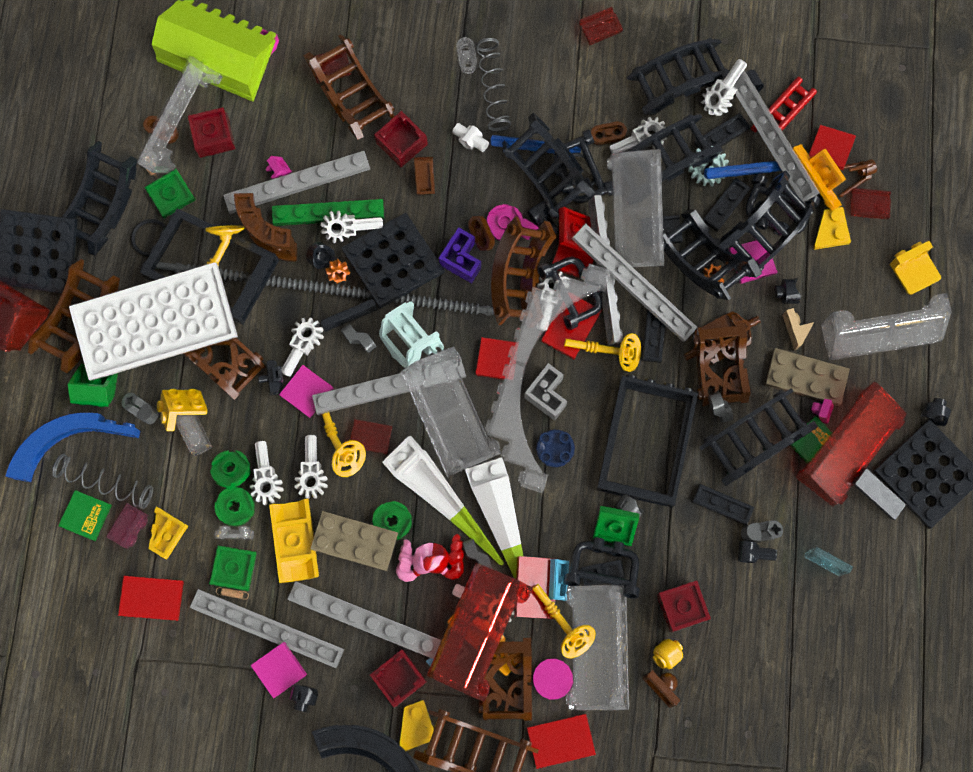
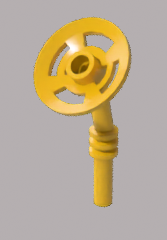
[204,225,244,266]
[564,333,641,372]
[322,412,366,477]
[532,584,595,658]

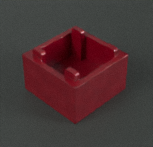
[188,107,236,158]
[374,111,428,168]
[656,580,711,633]
[370,650,427,708]

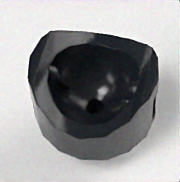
[306,242,335,269]
[775,278,801,304]
[921,398,951,426]
[289,685,318,712]

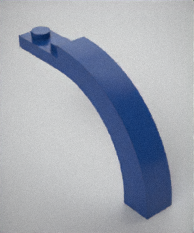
[6,413,140,482]

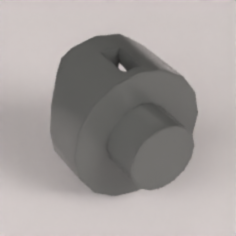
[615,494,644,518]

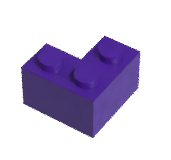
[439,227,481,284]

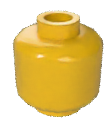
[653,639,683,669]

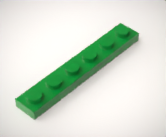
[272,199,384,226]

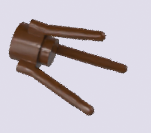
[839,159,877,197]

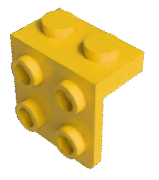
[890,241,941,295]
[157,389,208,431]

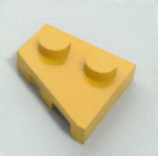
[813,207,851,250]
[149,506,188,560]
[400,700,434,751]

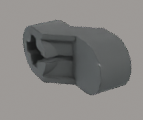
[340,324,377,353]
[121,393,159,424]
[708,393,733,423]
[741,521,783,543]
[463,539,493,575]

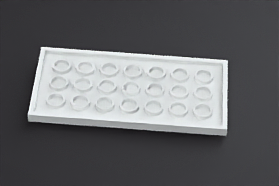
[69,262,238,380]

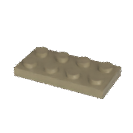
[765,348,850,406]
[311,511,398,571]

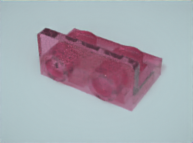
[107,503,149,549]

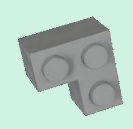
[524,363,567,421]

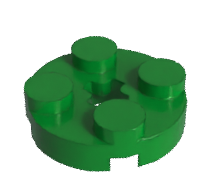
[210,450,251,490]
[215,487,255,526]
[372,501,412,541]

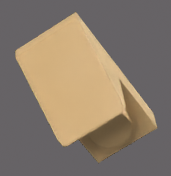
[782,308,814,350]

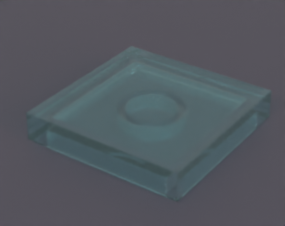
[804,547,853,576]

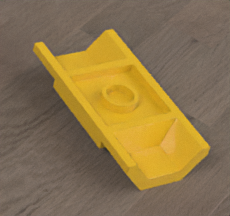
[269,498,319,583]

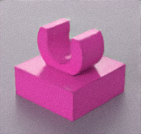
[266,156,291,179]
[521,218,539,240]
[811,398,834,424]

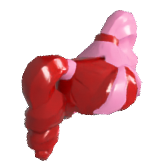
[396,534,465,582]

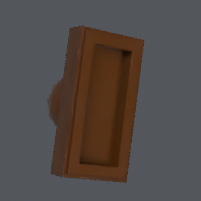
[414,157,435,195]
[643,670,681,708]

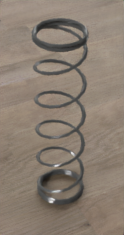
[476,38,511,131]
[52,454,153,509]

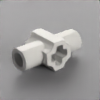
[452,123,489,152]

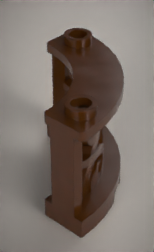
[234,193,297,262]
[693,322,751,406]
[183,338,266,400]
[478,638,532,721]

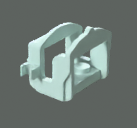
[379,301,444,370]

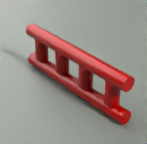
[751,77,817,132]

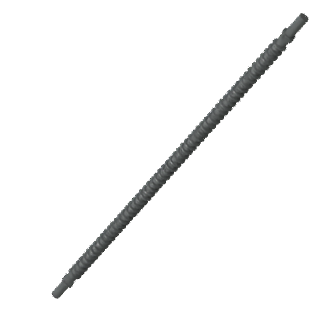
[157,262,494,316]

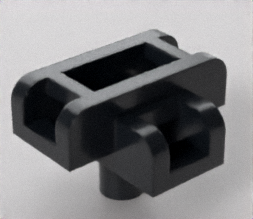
[258,360,283,396]

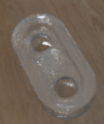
[456,37,477,74]
[214,526,254,540]

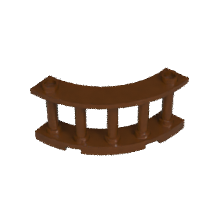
[303,34,395,140]
[491,216,556,328]
[28,259,120,373]
[413,709,539,772]

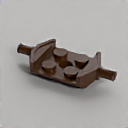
[683,311,761,366]

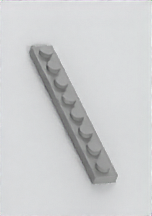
[733,70,820,203]
[224,151,370,214]
[588,195,623,346]
[572,224,697,342]
[312,358,466,415]
[288,581,442,659]
[190,589,345,668]

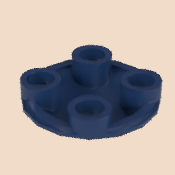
[536,430,575,467]

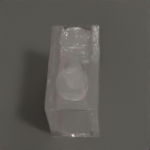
[176,415,213,456]

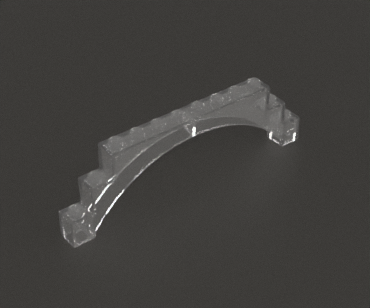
[485,264,612,493]

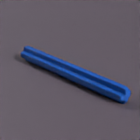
[491,135,581,153]
[704,161,782,179]

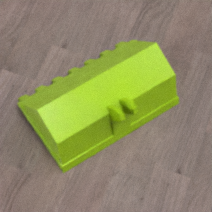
[152,0,276,102]

